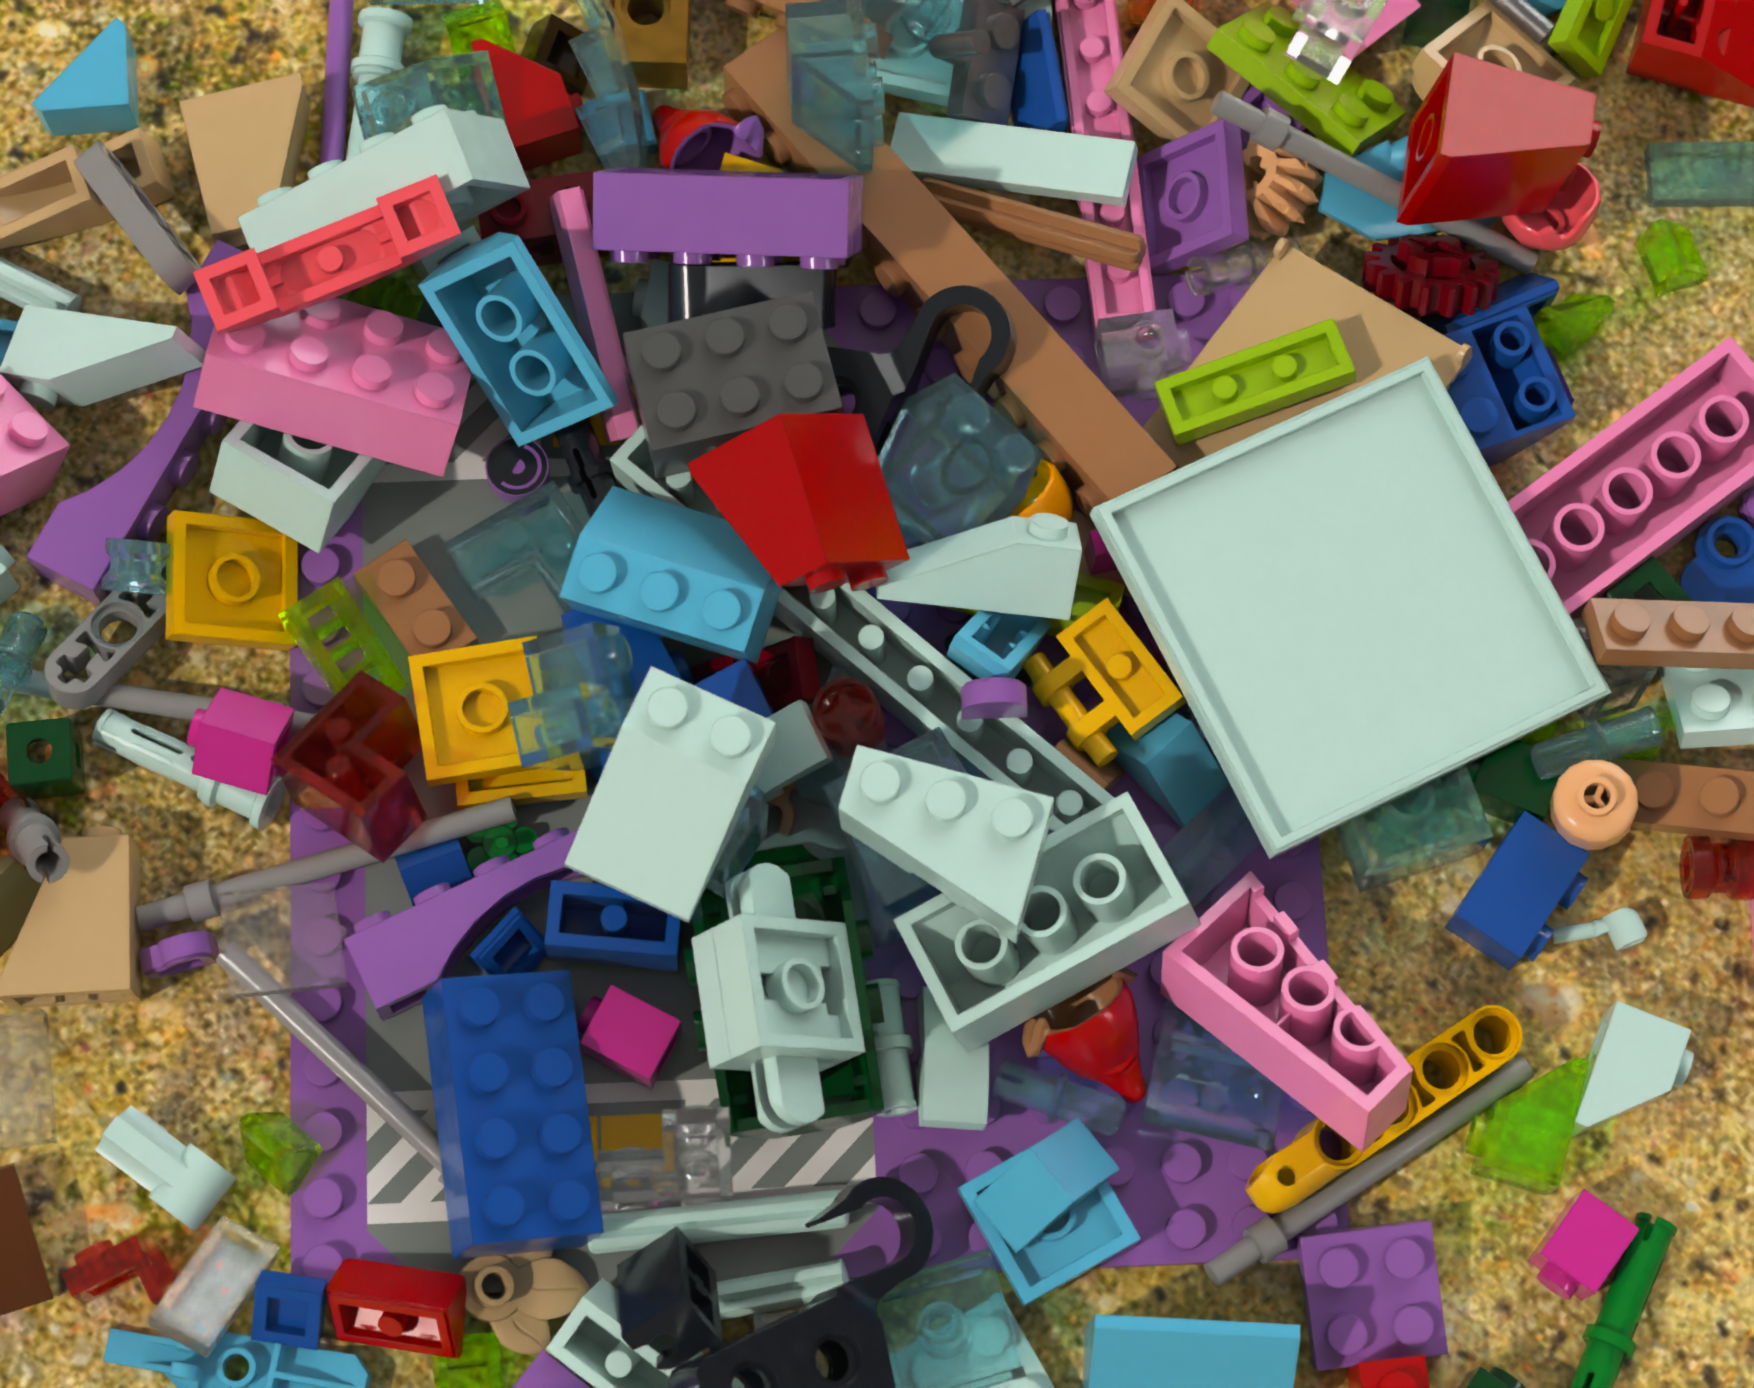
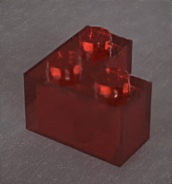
[271,670,428,863]

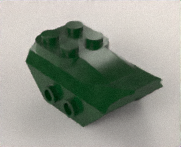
[684,844,884,1139]

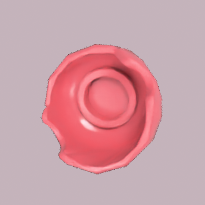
[1502,163,1601,251]

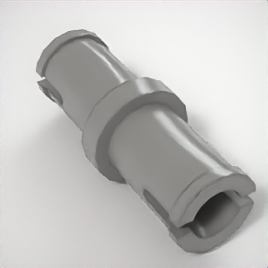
[0,796,70,883]

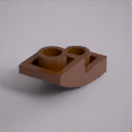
[0,1163,53,1316]

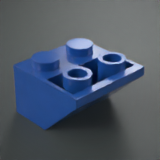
[1443,305,1576,467]

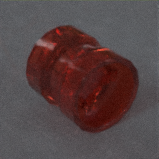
[813,677,886,757]
[1679,835,1754,901]

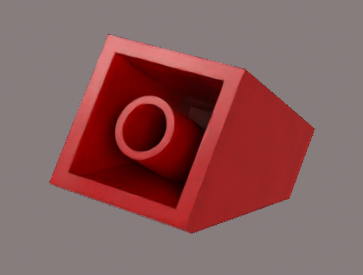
[1396,52,1601,225]
[688,413,910,593]

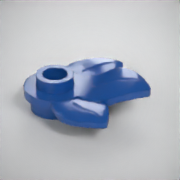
[1679,515,1754,603]

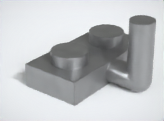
[928,0,1025,125]

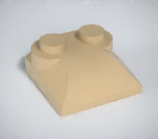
[1411,0,1576,101]

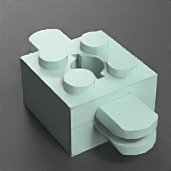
[691,863,865,1134]

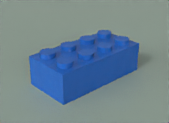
[422,970,604,1260]

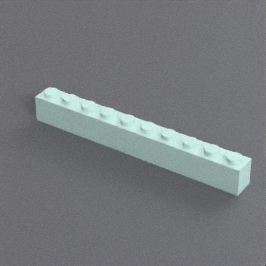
[609,425,1114,835]

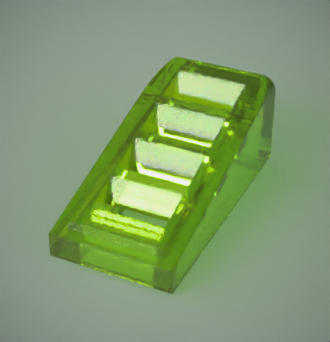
[277,576,408,720]

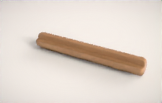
[921,177,1146,271]

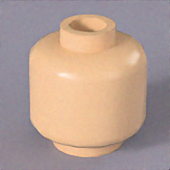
[1550,760,1638,850]

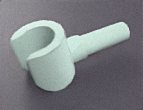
[1551,907,1647,952]

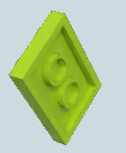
[1206,1,1407,157]

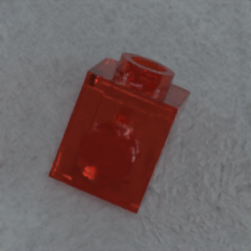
[61,1236,176,1308]

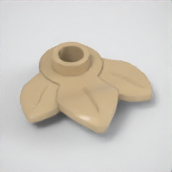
[460,1250,590,1355]

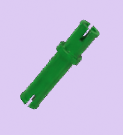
[1567,1212,1677,1388]

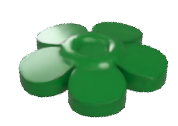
[464,811,537,871]

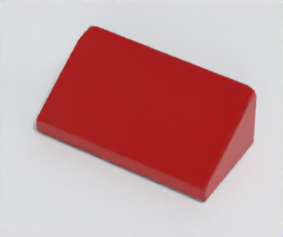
[325,1258,466,1359]

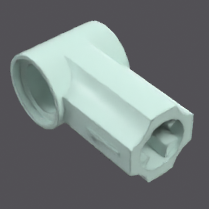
[95,1105,237,1232]

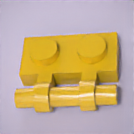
[1023,597,1187,767]

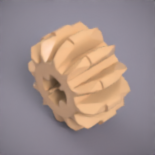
[1242,139,1323,241]

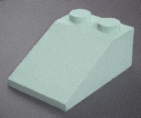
[209,420,386,554]
[564,666,776,923]

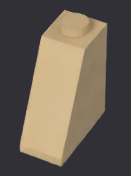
[179,72,310,252]
[0,826,141,1008]

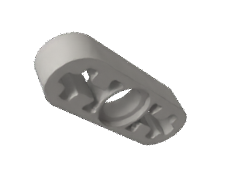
[74,141,201,295]
[44,557,166,709]

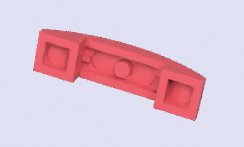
[193,175,462,334]

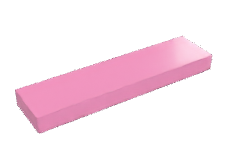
[548,186,640,443]

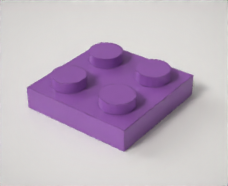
[1136,119,1249,276]
[1296,1219,1448,1371]

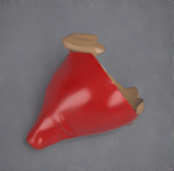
[1022,967,1148,1104]

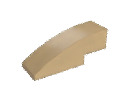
[0,127,176,249]

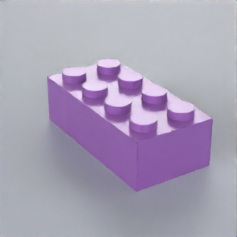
[592,167,863,269]

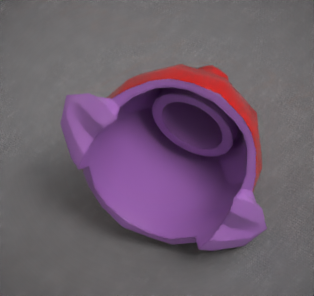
[652,105,764,170]

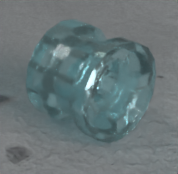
[101,538,170,596]

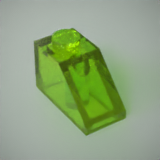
[1465,1057,1589,1196]

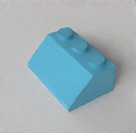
[418,232,619,447]
[559,486,782,664]
[1082,1314,1300,1388]

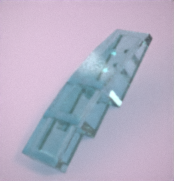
[568,0,649,169]

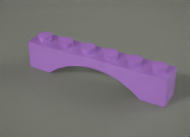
[26,239,243,605]
[343,827,736,1021]

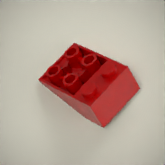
[1625,0,1754,108]

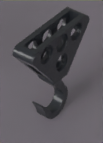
[827,285,1017,470]
[668,1177,933,1388]

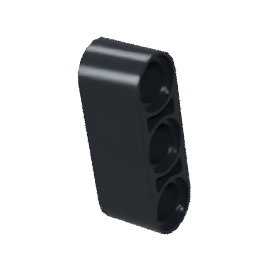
[668,261,837,328]

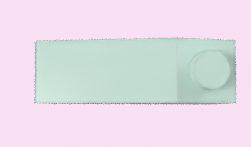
[0,304,206,409]
[876,513,1082,620]

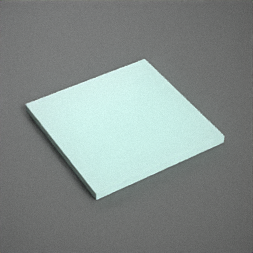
[1089,356,1611,859]

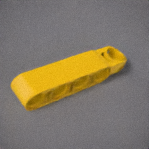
[1245,1005,1523,1214]

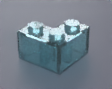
[508,622,636,771]

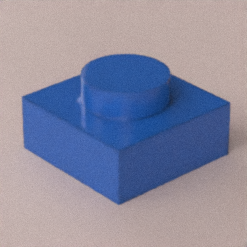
[251,1269,327,1350]

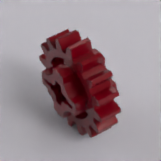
[1362,234,1500,318]

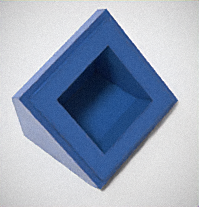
[395,838,473,906]
[467,907,547,975]

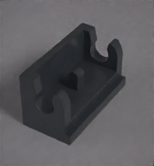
[617,1226,723,1370]

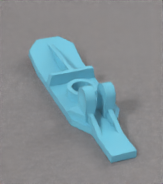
[103,1328,372,1388]

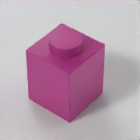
[187,687,295,796]
[577,985,682,1090]
[1527,1189,1640,1301]

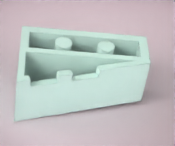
[838,745,1054,944]

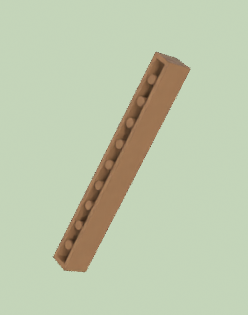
[722,27,1177,521]

